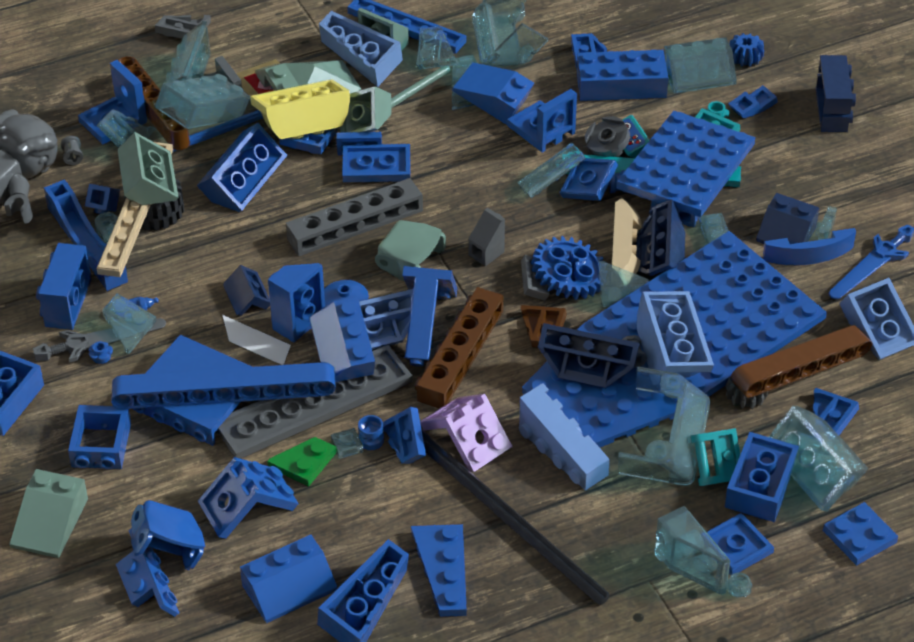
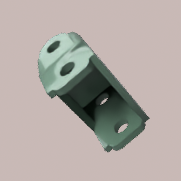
[375,220,446,282]

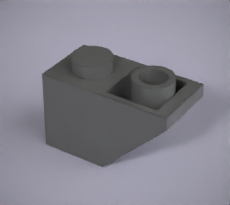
[468,208,505,266]

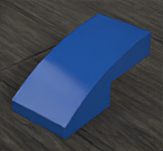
[728,85,778,118]

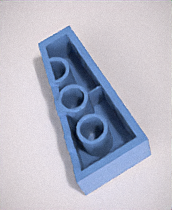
[319,11,403,87]

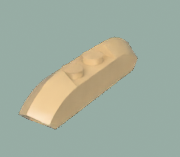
[611,198,642,289]

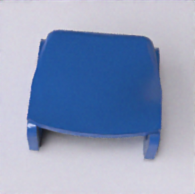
[131,500,205,570]

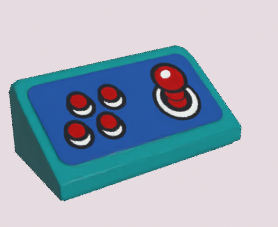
[622,115,650,158]

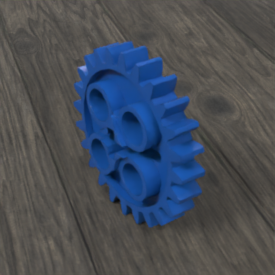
[531,236,608,300]

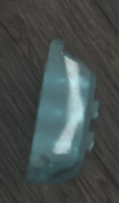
[769,405,868,512]

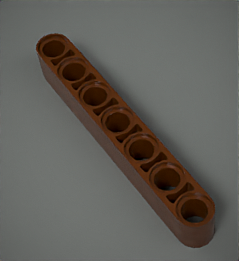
[118,56,190,150]
[730,325,873,398]

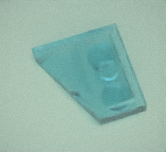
[96,109,156,148]
[598,261,649,307]
[103,293,156,354]

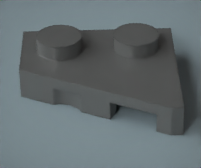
[155,15,211,41]

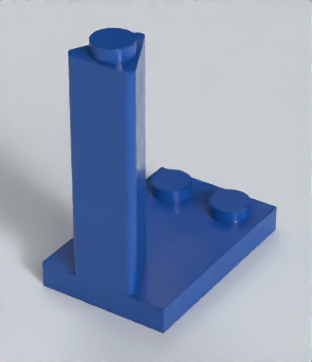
[402,266,457,367]

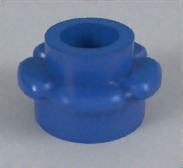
[89,341,113,364]

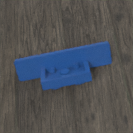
[116,528,179,617]

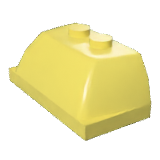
[250,79,350,139]

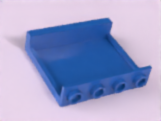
[133,335,252,446]

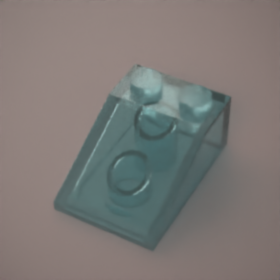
[654,506,730,595]

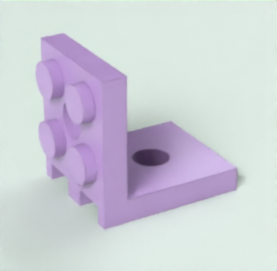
[420,394,513,472]

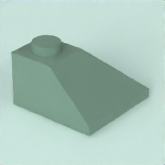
[340,86,391,133]

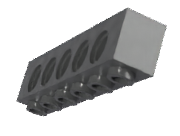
[286,178,423,256]

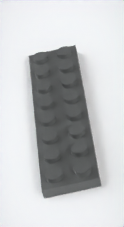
[216,345,413,459]

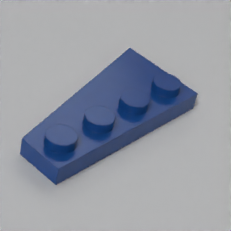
[411,524,467,617]

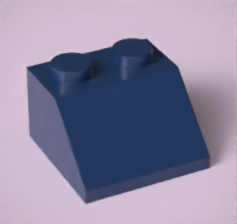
[756,193,819,244]

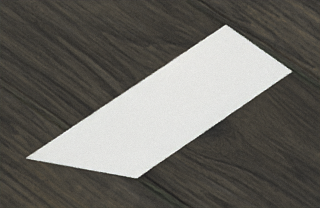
[223,315,291,365]

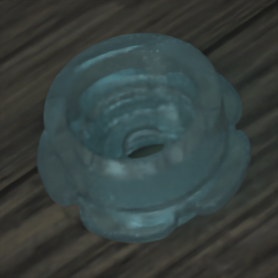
[726,573,752,597]

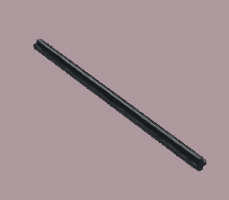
[421,429,609,605]

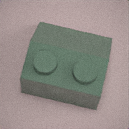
[358,8,409,51]

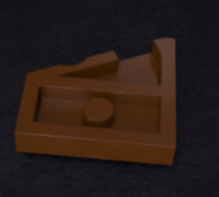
[520,305,567,348]

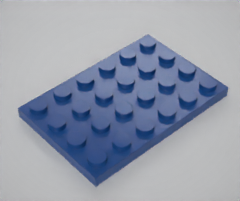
[616,111,756,217]

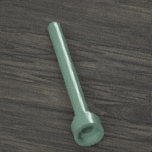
[391,65,450,108]

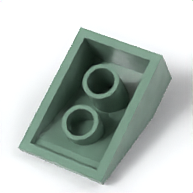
[10,469,88,558]

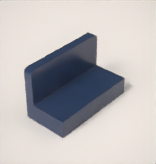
[223,265,270,316]

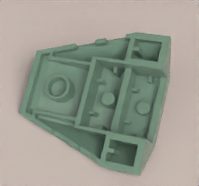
[255,60,361,93]

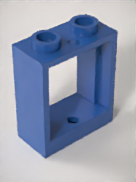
[68,405,131,469]

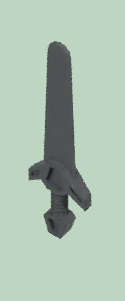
[33,318,166,363]

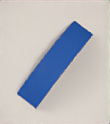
[763,228,856,265]

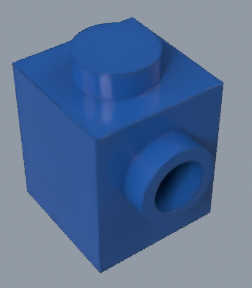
[85,184,120,215]

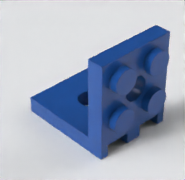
[78,60,147,144]
[507,89,577,153]
[198,457,299,539]

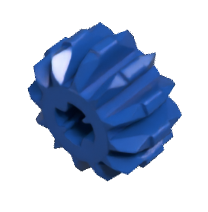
[728,33,764,67]

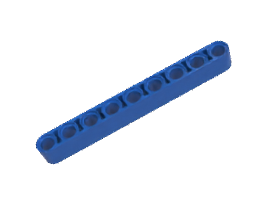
[111,362,336,409]

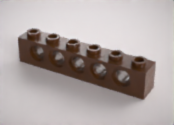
[415,287,503,409]

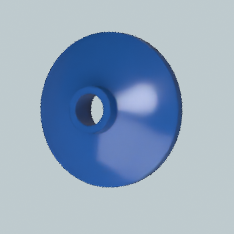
[324,280,369,307]

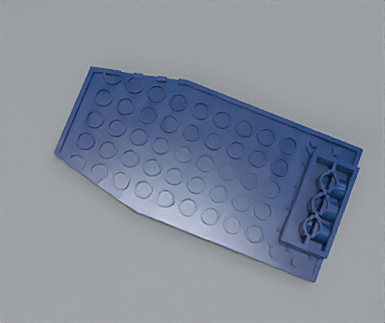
[522,231,827,448]

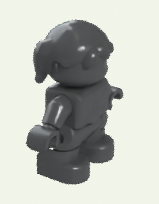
[0,109,58,223]

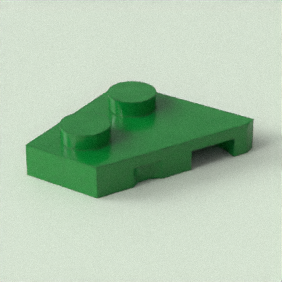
[267,437,336,487]

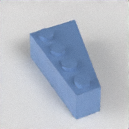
[519,383,609,491]

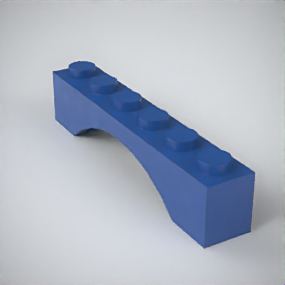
[44,179,128,291]

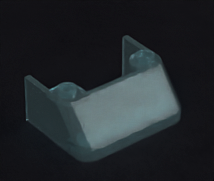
[472,0,549,67]
[618,367,710,485]

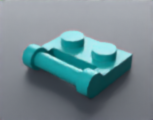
[690,428,740,486]

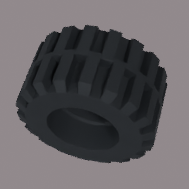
[124,177,184,230]

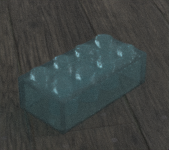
[155,74,250,129]

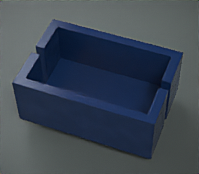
[815,55,856,132]

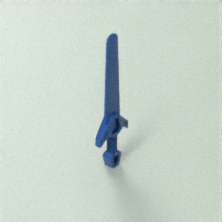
[829,225,914,299]

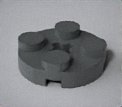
[585,116,630,157]

